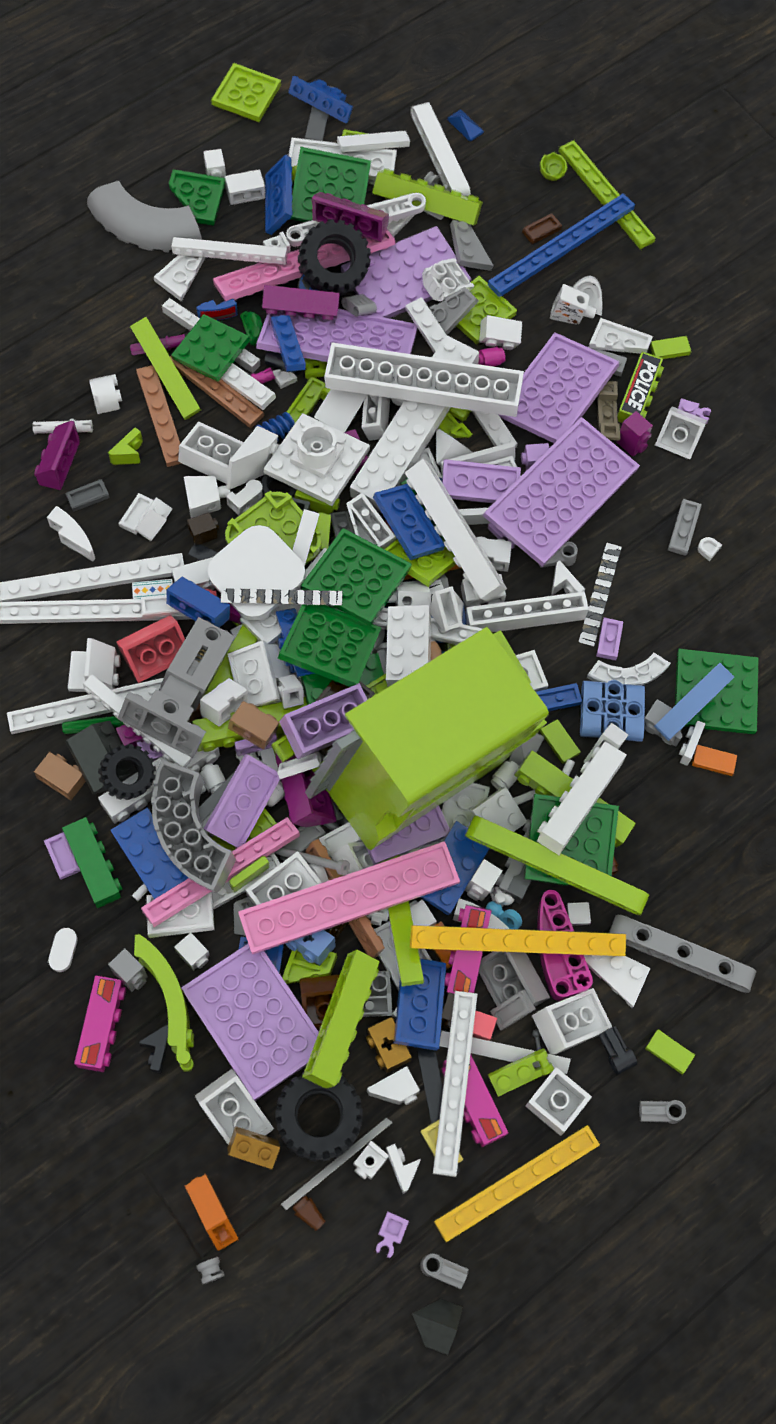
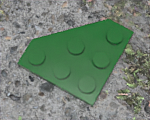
[169,170,226,225]

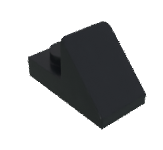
[139,1025,169,1074]

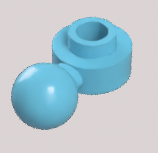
[486,901,522,929]

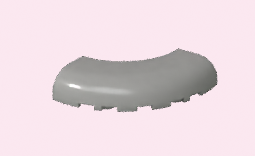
[87,181,202,252]
[151,759,236,893]

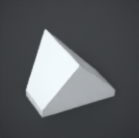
[436,429,473,466]
[430,586,464,631]

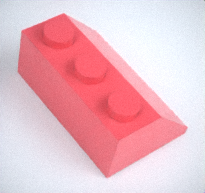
[117,615,185,683]

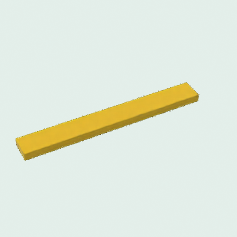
[434,1125,600,1242]

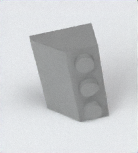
[479,951,550,1007]

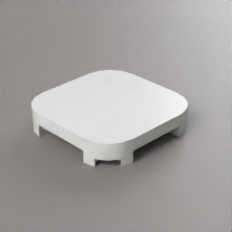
[207,525,306,621]

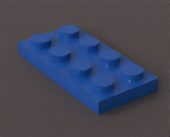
[265,155,293,235]
[373,484,445,560]
[111,807,188,899]
[421,821,490,915]
[394,959,446,1051]

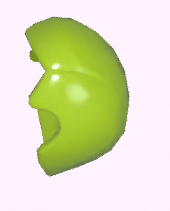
[540,152,567,181]

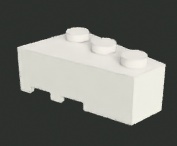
[346,493,396,549]

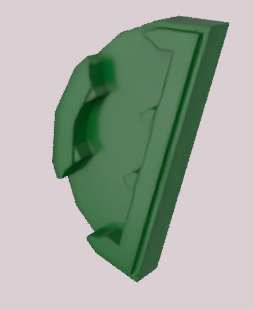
[240,311,263,346]

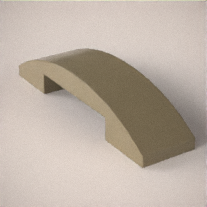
[597,381,620,440]

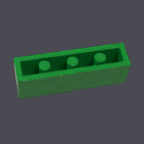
[62,817,123,908]

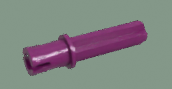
[130,334,185,355]

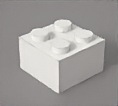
[526,1067,592,1136]

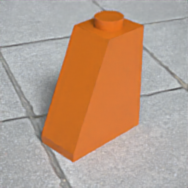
[185,1174,238,1251]

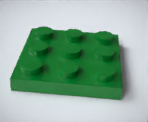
[171,314,250,382]

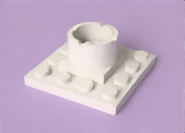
[264,413,370,506]

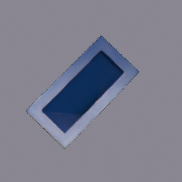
[448,109,483,142]

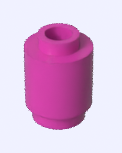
[478,347,505,367]

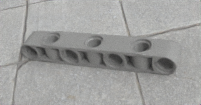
[609,915,756,993]

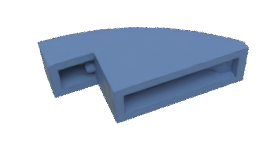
[654,663,734,741]

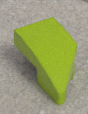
[438,411,472,438]

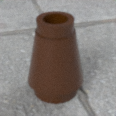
[292,1195,325,1231]

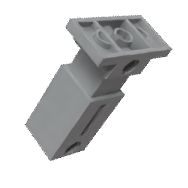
[117,617,235,758]

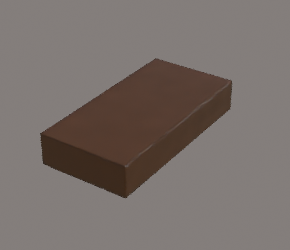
[522,213,562,245]

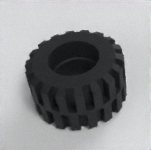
[98,744,156,800]

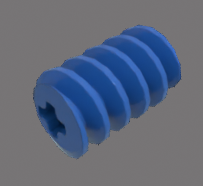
[255,412,295,443]

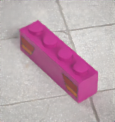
[444,904,491,994]
[74,976,126,1072]
[441,1054,508,1147]

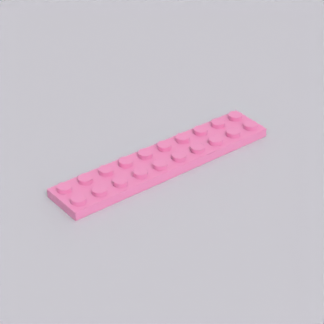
[213,230,395,302]
[238,841,460,955]

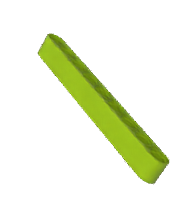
[465,815,649,915]

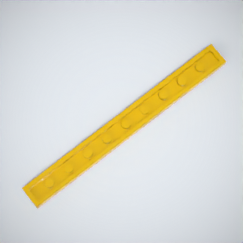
[410,925,626,956]

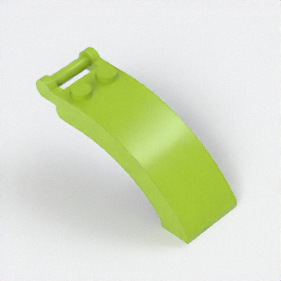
[134,935,194,1072]

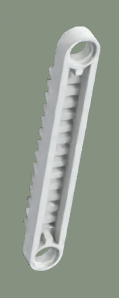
[286,193,426,247]

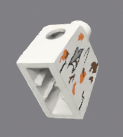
[550,284,596,324]

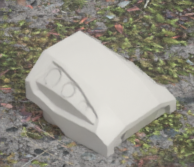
[422,258,474,302]

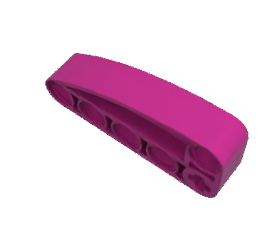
[537,890,593,1001]

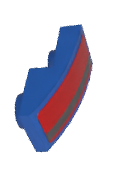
[197,299,238,321]

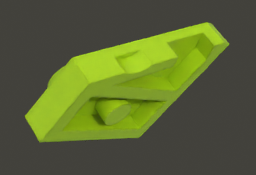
[282,950,337,984]

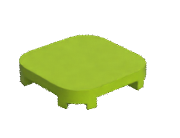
[225,491,322,565]

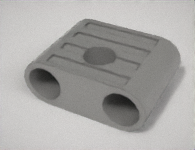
[342,294,377,317]

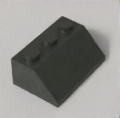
[65,720,137,794]

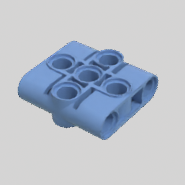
[580,680,645,742]

